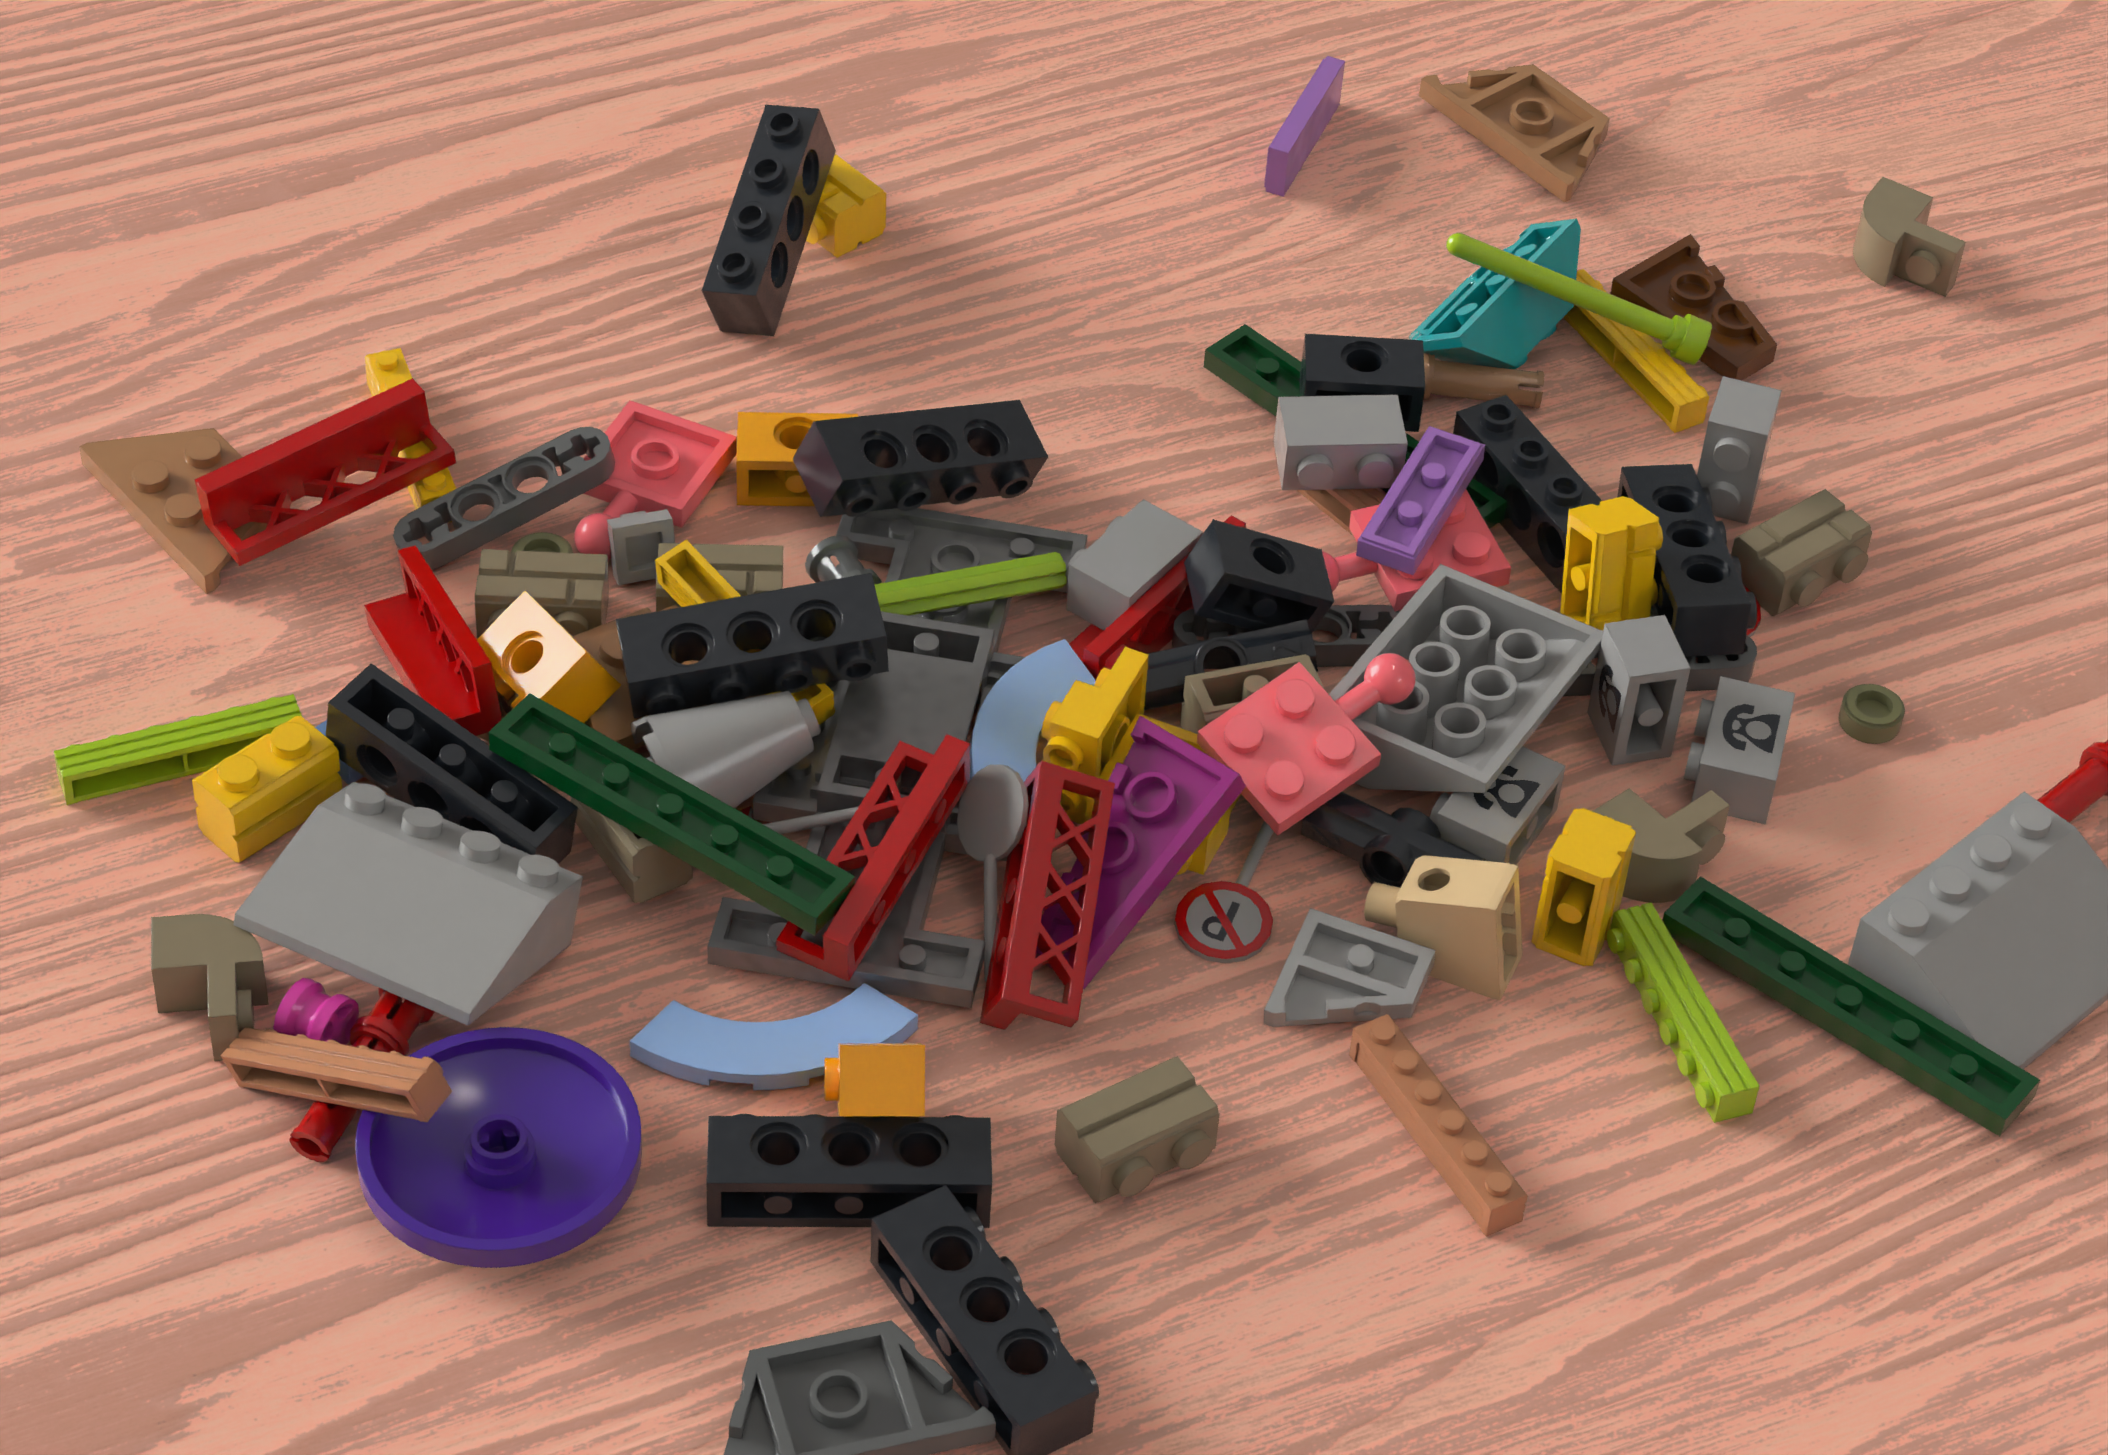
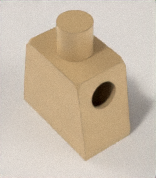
[1364,855,1523,1000]

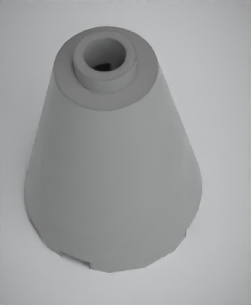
[630,691,820,808]

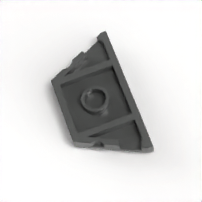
[724,1320,996,1455]

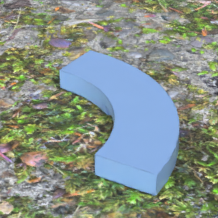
[970,639,1096,782]
[630,983,918,1090]

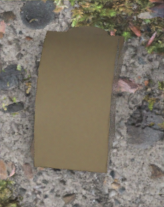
[1853,177,1966,297]
[1593,788,1730,903]
[151,914,269,1061]

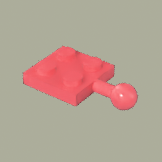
[574,400,737,560]
[1322,489,1511,612]
[1197,653,1416,836]

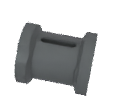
[805,535,882,584]

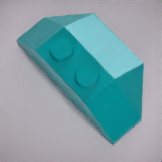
[1408,218,1581,369]

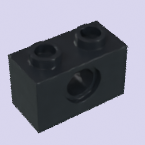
[1299,334,1425,432]
[1184,519,1334,633]

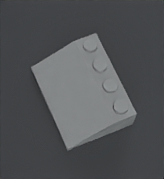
[1329,564,1603,793]
[234,782,583,1026]
[1848,792,2108,1069]

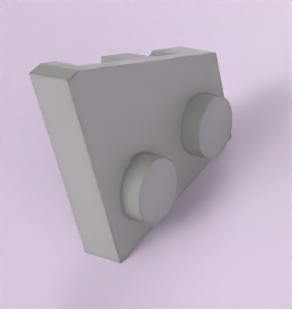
[1264,908,1436,1027]

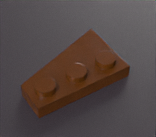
[1610,234,1777,381]

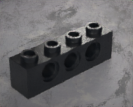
[702,105,836,336]
[1453,395,1602,594]
[792,400,1048,517]
[1617,464,1757,657]
[616,573,889,718]
[326,663,578,864]
[706,1114,992,1228]
[870,1185,1099,1455]

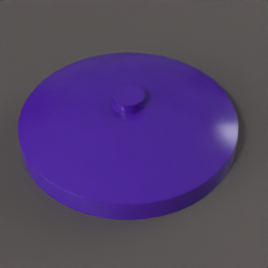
[355,1027,642,1268]

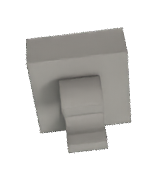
[607,509,675,585]

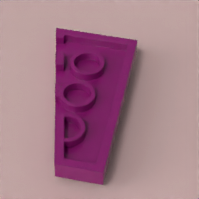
[1035,716,1246,989]

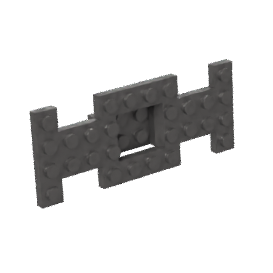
[707,508,1088,1008]

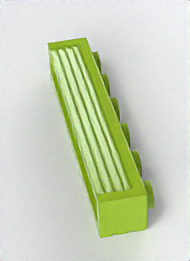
[54,694,302,805]
[1607,902,1760,1123]

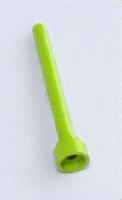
[1446,233,1712,365]

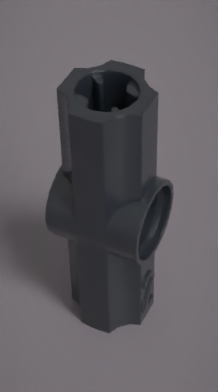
[1144,619,1318,711]
[1301,792,1488,888]

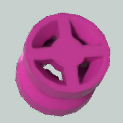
[273,978,359,1045]

